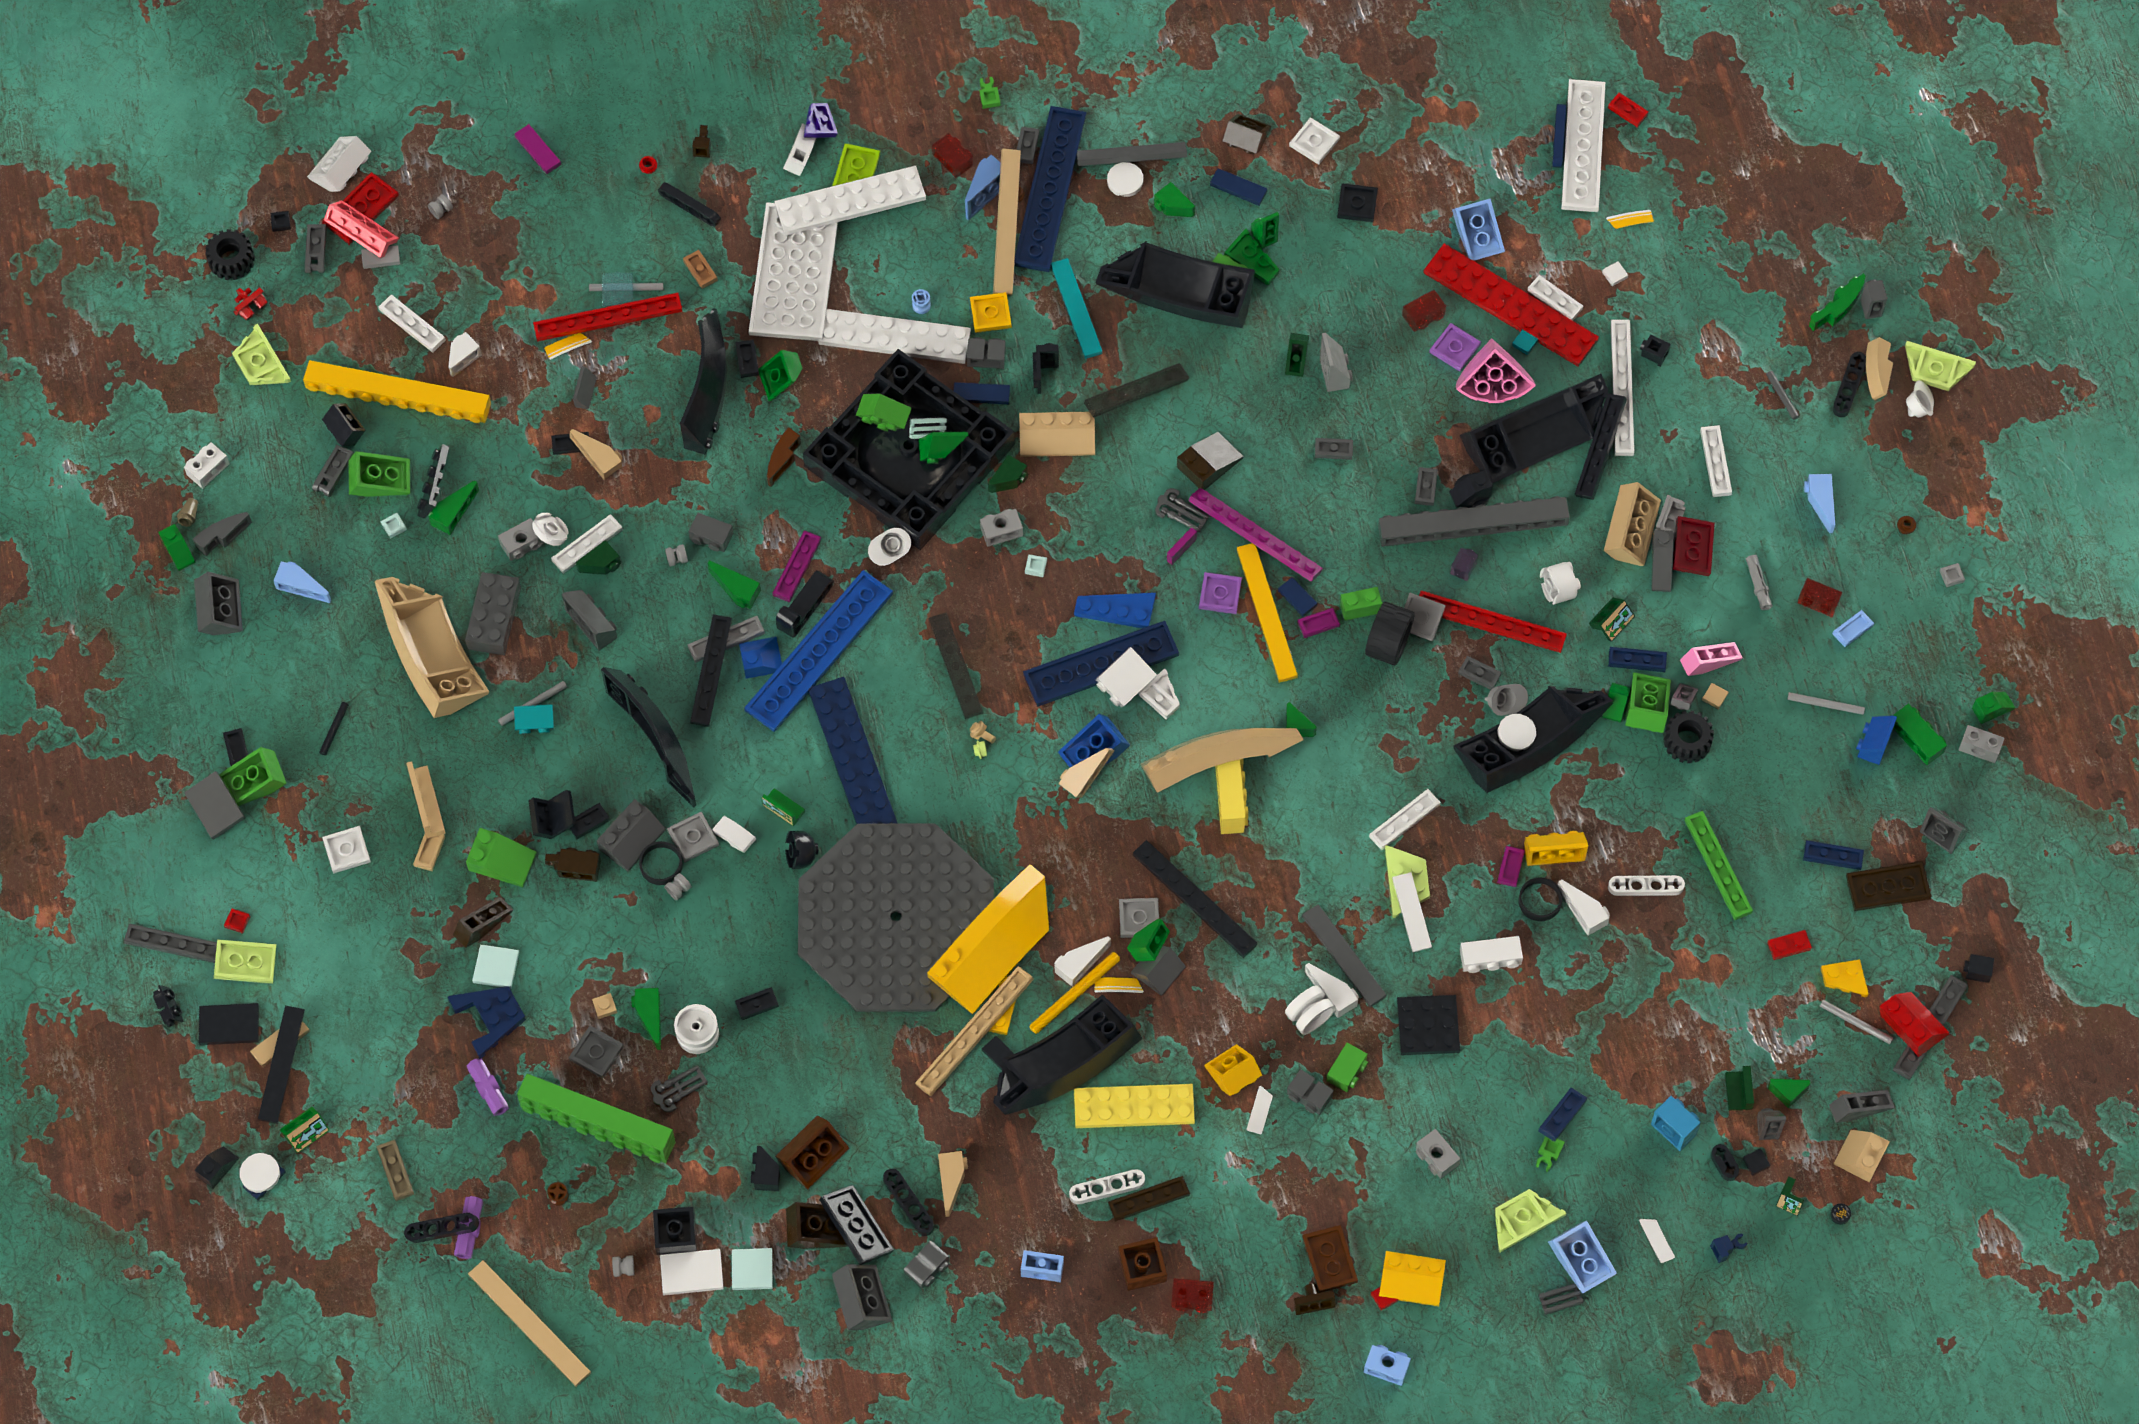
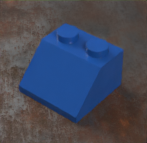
[1856,716,1897,765]

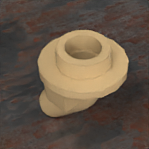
[970,721,996,744]

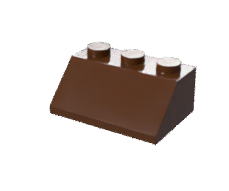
[775,1115,849,1190]

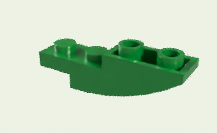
[1809,273,1866,331]

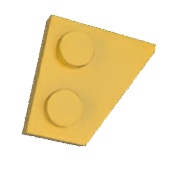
[1821,959,1869,997]

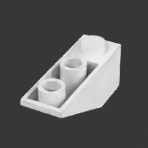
[783,123,816,176]

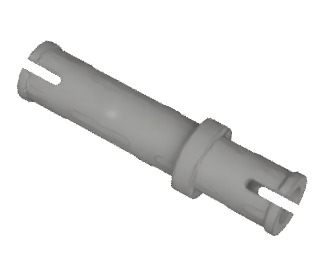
[1746,555,1773,611]

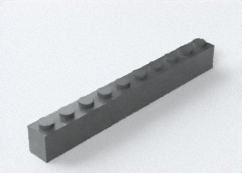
[1378,496,1570,547]

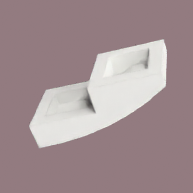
[712,816,756,853]

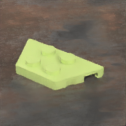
[232,324,291,385]
[1905,341,1976,391]
[1385,846,1430,918]
[1495,1189,1566,1252]

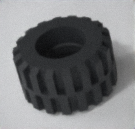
[205,229,255,280]
[1663,710,1714,763]

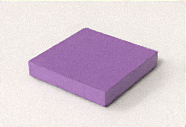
[1429,323,1481,371]
[1199,572,1242,614]

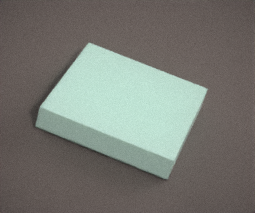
[472,945,519,989]
[732,1248,773,1290]

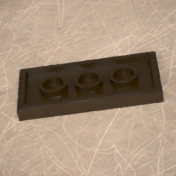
[1846,861,1932,911]

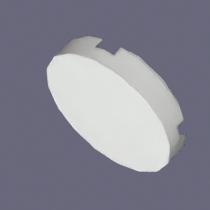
[1107,162,1143,197]
[532,513,569,546]
[1497,714,1536,751]
[240,1153,280,1193]

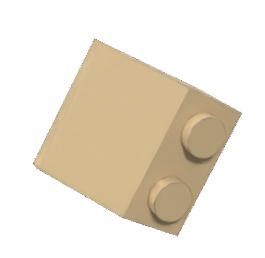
[1834,1130,1890,1183]

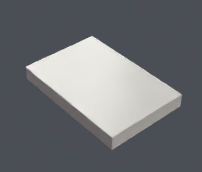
[660,1249,724,1296]

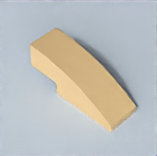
[1866,337,1893,400]

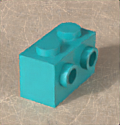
[514,705,554,734]

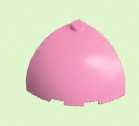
[1456,338,1536,403]

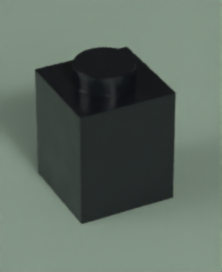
[1963,954,1994,983]

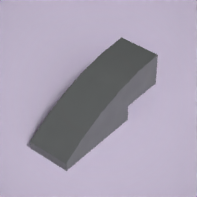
[193,512,252,556]

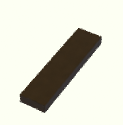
[1108,1176,1190,1222]

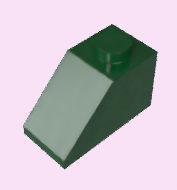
[1285,333,1309,377]
[988,455,1029,493]
[576,540,621,575]

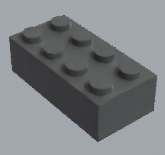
[465,572,521,655]

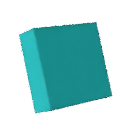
[1512,329,1538,355]

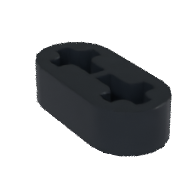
[1711,1144,1739,1181]

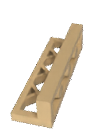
[406,761,446,839]

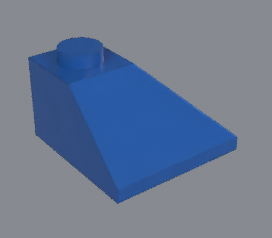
[739,637,782,679]

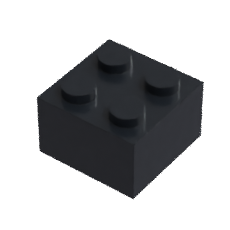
[653,1207,697,1255]

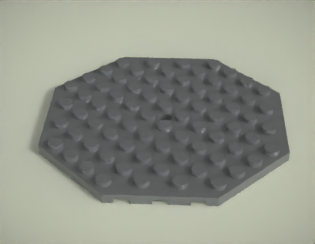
[798,823,994,1012]

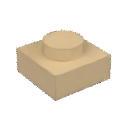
[592,993,617,1019]

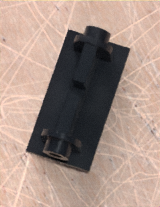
[153,985,184,1027]

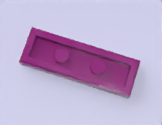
[514,124,561,174]

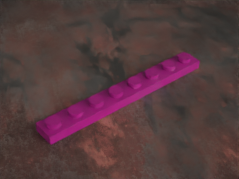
[1189,488,1323,582]

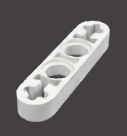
[1608,875,1685,896]
[1069,1169,1145,1204]

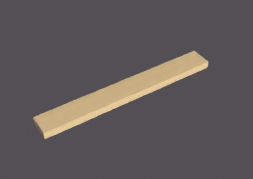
[993,148,1021,296]
[915,966,1034,1096]
[468,1261,591,1387]

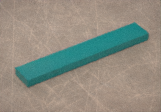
[1051,258,1102,359]

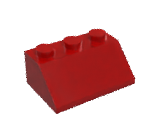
[1880,992,1949,1057]

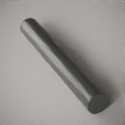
[1766,371,1799,420]

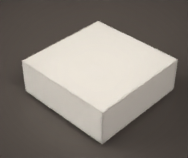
[1602,261,1628,286]

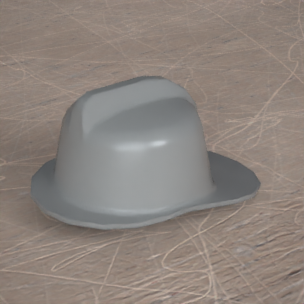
[1485,684,1528,716]

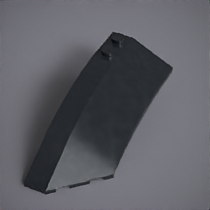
[1095,241,1255,328]
[680,308,727,455]
[1460,374,1609,483]
[993,994,1143,1115]

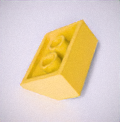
[1524,831,1588,866]
[1379,1251,1446,1306]

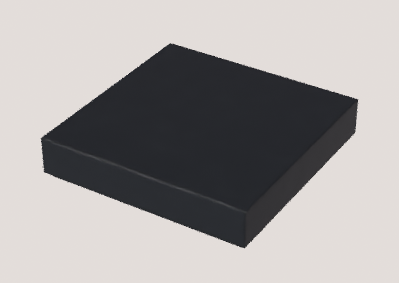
[1337,183,1378,222]

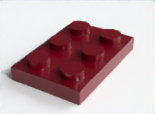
[1672,516,1715,576]

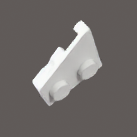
[1139,669,1180,720]

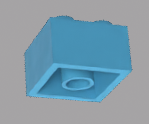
[1651,1096,1701,1151]

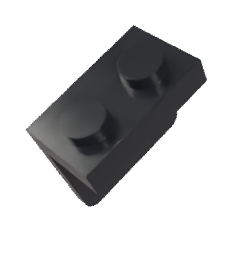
[1032,343,1059,394]
[528,790,575,839]

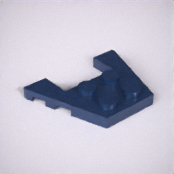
[448,986,526,1059]

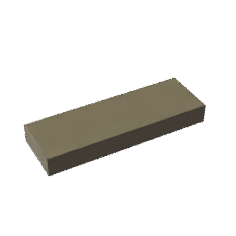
[376,1140,415,1201]

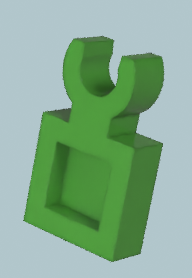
[979,77,1001,109]
[1536,1136,1565,1172]

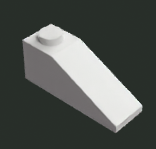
[1558,880,1610,935]
[1054,936,1111,987]
[1305,963,1359,1018]

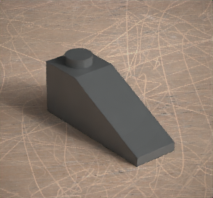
[1652,530,1673,592]
[1829,1090,1895,1123]
[1757,1108,1786,1140]

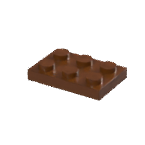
[1302,1225,1358,1293]

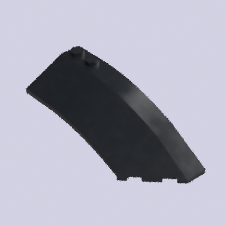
[601,667,696,808]
[1453,686,1613,793]

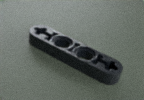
[658,182,721,227]
[1833,352,1866,417]
[883,1169,934,1236]
[404,1213,479,1243]

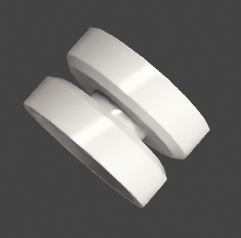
[1285,985,1336,1035]
[674,1004,719,1054]

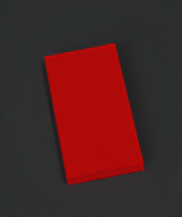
[322,172,399,245]

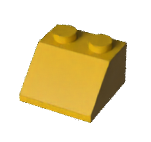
[1204,1044,1262,1096]

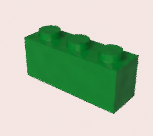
[1892,703,1947,765]

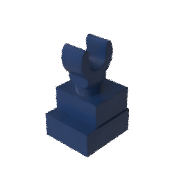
[1710,1234,1748,1263]

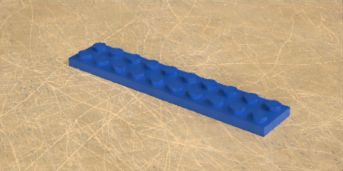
[744,570,893,732]

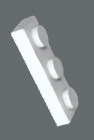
[1527,275,1583,321]

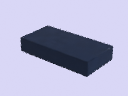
[1278,577,1317,617]

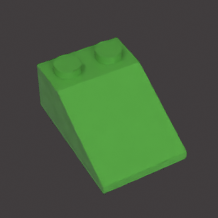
[349,451,410,497]
[1625,672,1671,733]
[219,747,287,806]
[466,828,537,887]

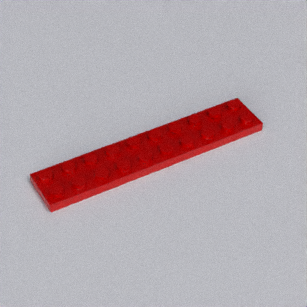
[1423,243,1599,367]

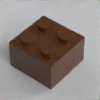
[1118,1237,1167,1291]

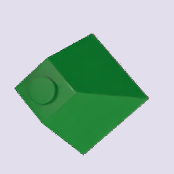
[758,350,803,401]
[919,432,968,464]

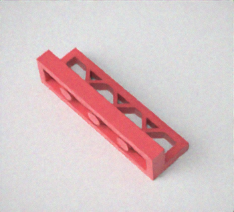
[324,200,398,258]

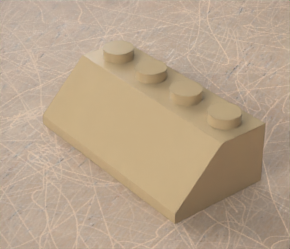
[1019,412,1095,457]
[1604,482,1661,566]

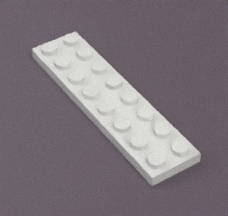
[1561,79,1605,212]
[774,166,926,236]
[818,309,971,364]

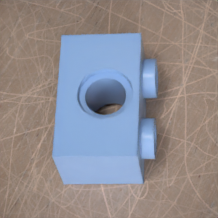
[1021,1250,1064,1282]
[1363,1345,1411,1386]

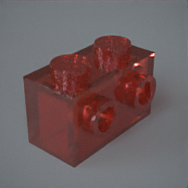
[932,133,973,178]
[1402,290,1446,332]
[1797,578,1843,618]
[1171,1278,1214,1313]

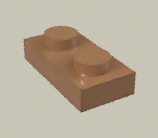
[683,250,718,289]

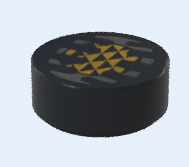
[1830,1203,1851,1225]

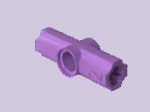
[466,1058,509,1116]
[454,1196,483,1259]

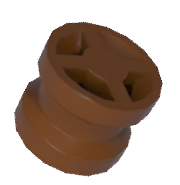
[547,1182,569,1206]

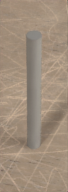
[589,283,663,291]
[498,681,567,726]
[1787,692,1865,715]
[1820,1000,1893,1044]

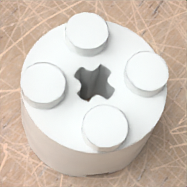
[1540,562,1581,605]

